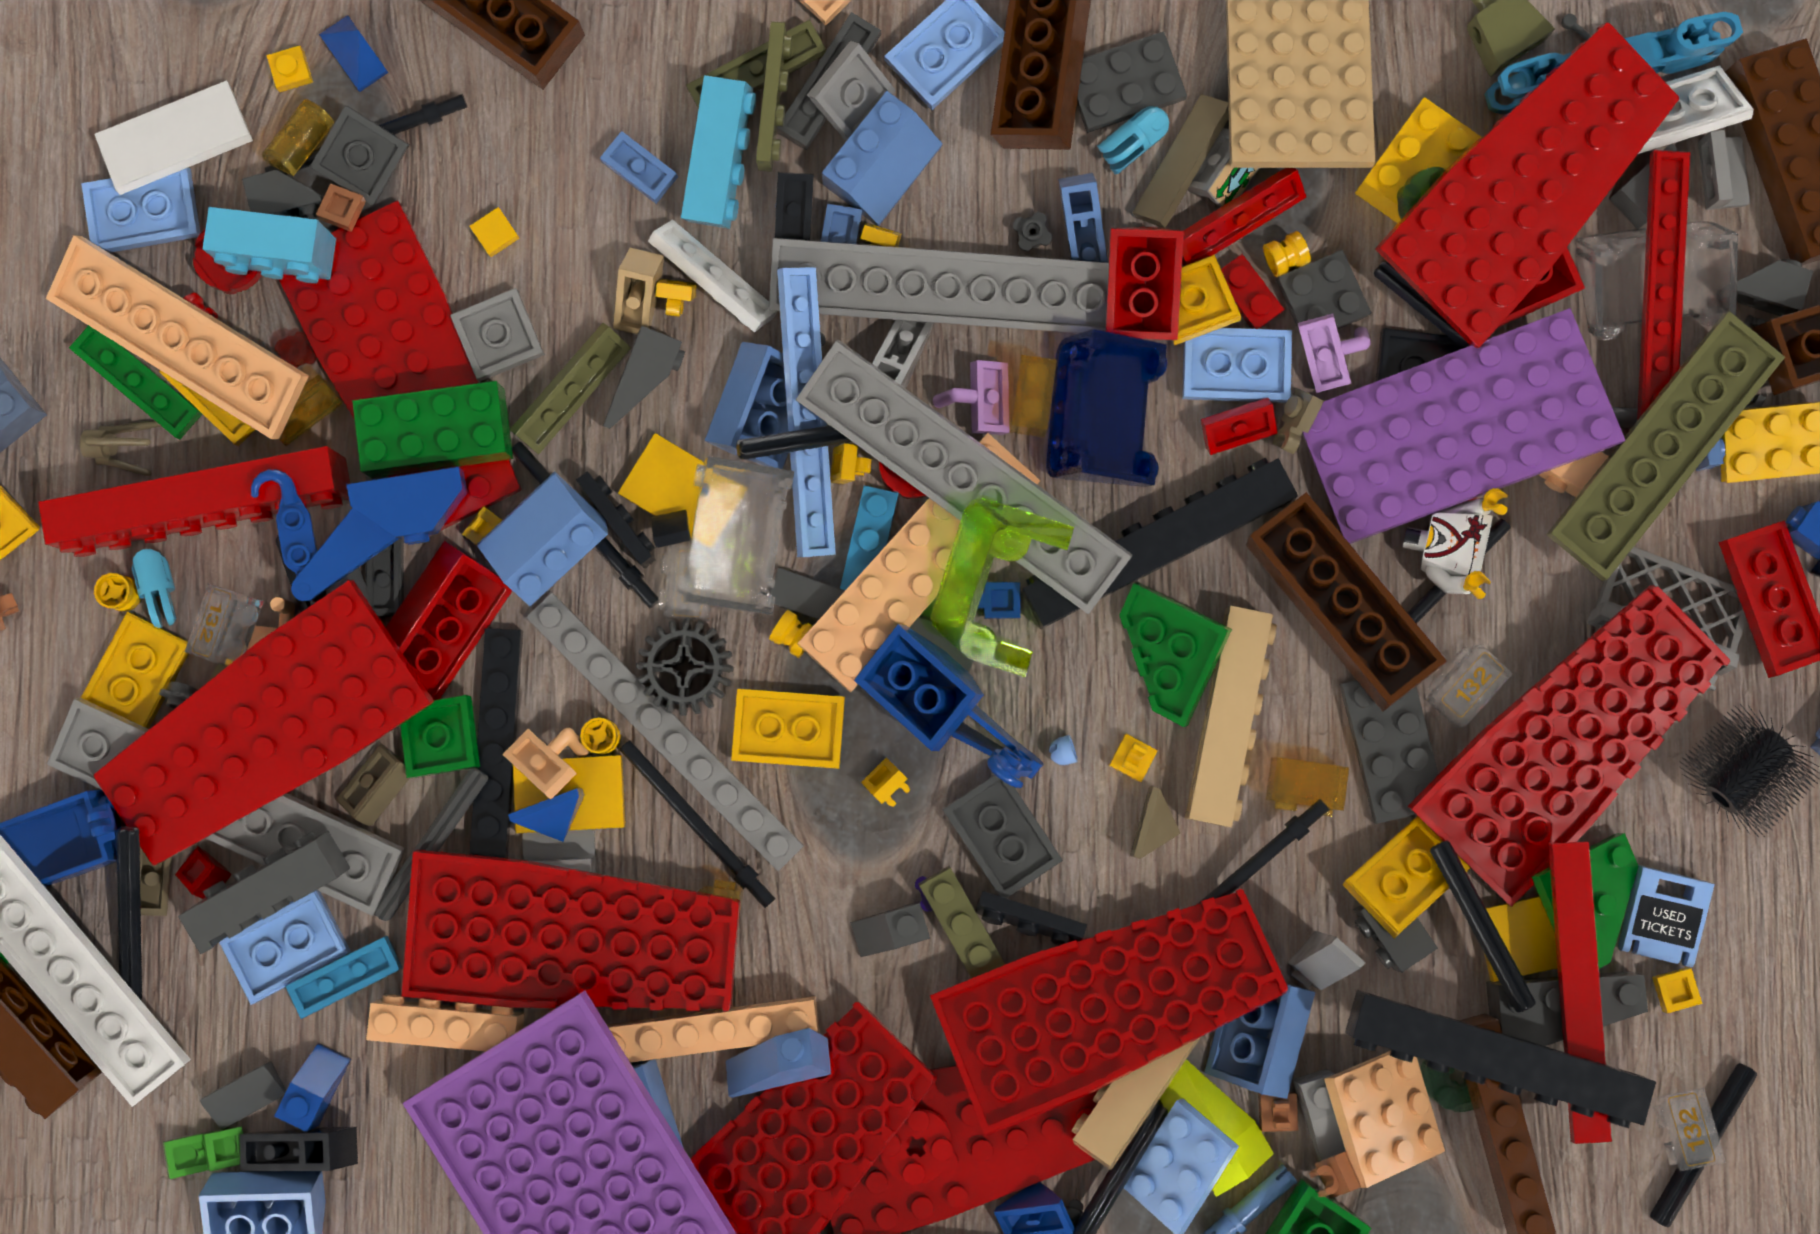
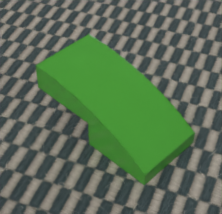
[163,1126,243,1179]

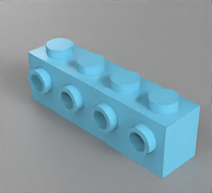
[681,75,756,229]

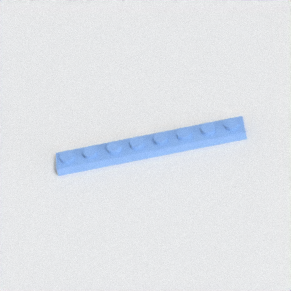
[777,267,836,557]

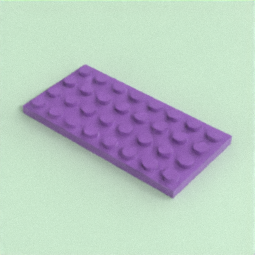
[1302,308,1625,544]

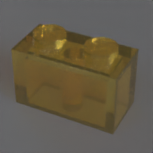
[1010,355,1057,437]
[1266,757,1349,817]

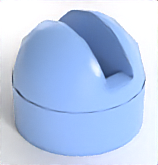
[1049,735,1078,765]

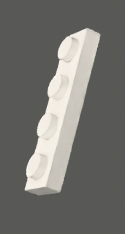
[648,219,778,332]

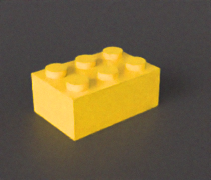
[1355,97,1483,223]

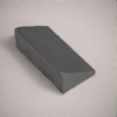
[200,1062,286,1130]

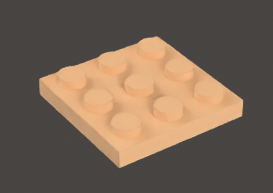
[1324,1051,1445,1188]

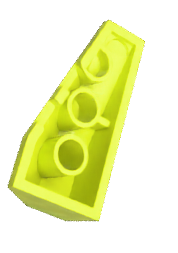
[1159,1059,1274,1197]

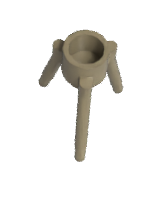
[80,421,162,476]

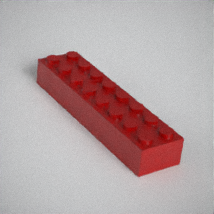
[38,446,350,557]

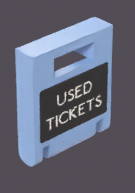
[1618,865,1715,967]

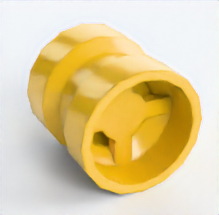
[1263,231,1311,277]
[94,573,142,612]
[769,610,813,658]
[580,717,621,755]

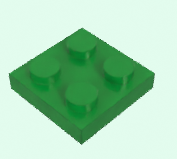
[400,695,480,779]

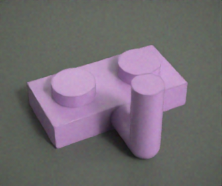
[1298,313,1371,393]
[933,360,1010,435]

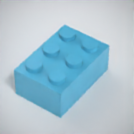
[202,207,336,283]

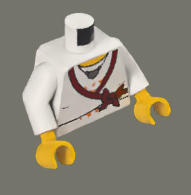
[1403,488,1508,599]

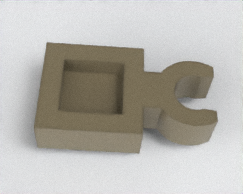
[1272,388,1324,454]

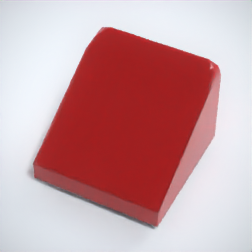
[175,846,232,899]

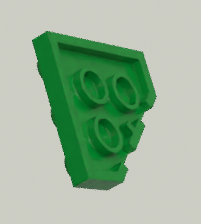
[1119,582,1232,727]
[1531,833,1639,969]

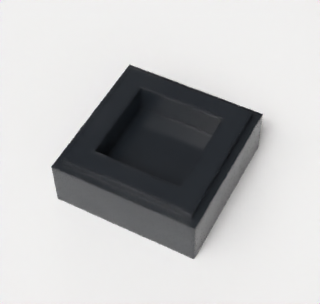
[651,510,691,548]

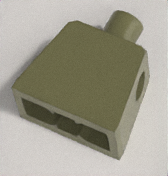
[1467,0,1555,77]

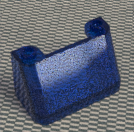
[1046,329,1167,487]

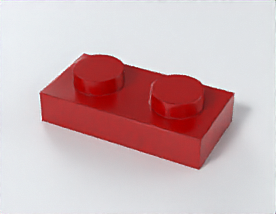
[1221,254,1285,329]
[1201,397,1278,455]

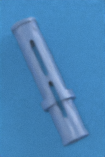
[1201,1164,1298,1234]

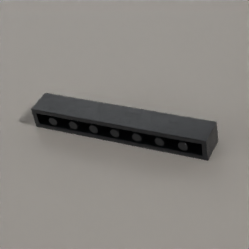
[1021,458,1298,629]
[1345,990,1656,1128]

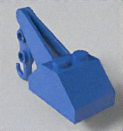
[251,467,467,601]
[854,624,1044,788]

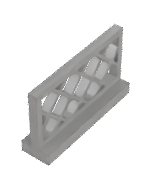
[1587,547,1746,676]

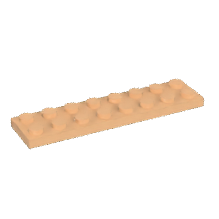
[46,235,309,439]
[797,433,1040,692]

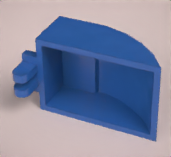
[0,790,121,887]

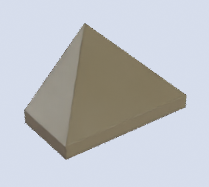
[1130,787,1180,859]

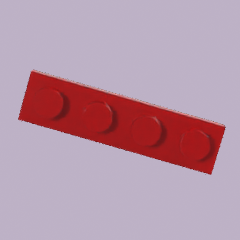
[1182,168,1307,266]

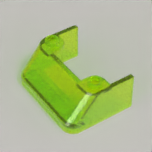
[931,498,1074,677]

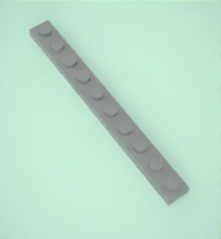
[526,592,804,872]

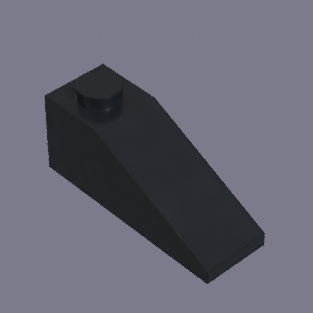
[239,1127,358,1171]

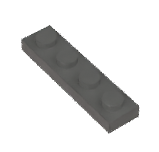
[777,12,881,150]

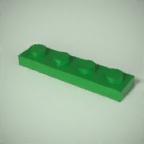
[69,325,202,440]

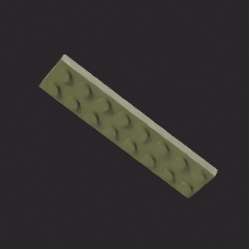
[1546,311,1785,581]

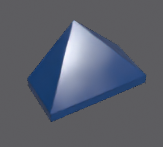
[319,15,388,92]
[508,788,585,842]
[994,1182,1075,1234]

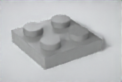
[807,41,896,141]
[450,288,545,382]

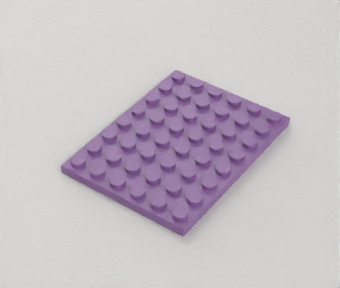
[402,990,737,1234]

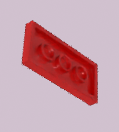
[1718,520,1820,678]

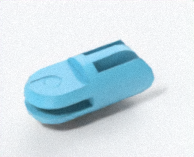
[1097,106,1170,175]
[132,549,176,628]

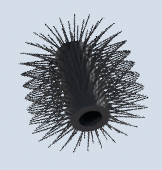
[1679,704,1820,837]

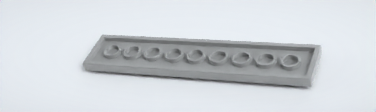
[769,238,1109,335]
[796,340,1133,614]
[47,697,406,916]

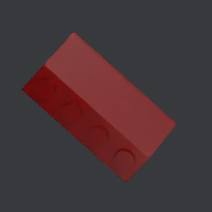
[386,541,512,700]

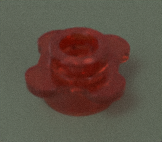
[275,332,317,368]

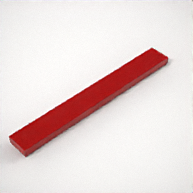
[1637,150,1690,421]
[1548,841,1612,1144]

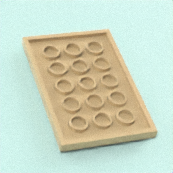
[1226,0,1375,168]

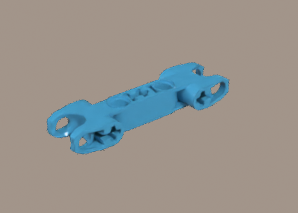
[1484,12,1743,114]

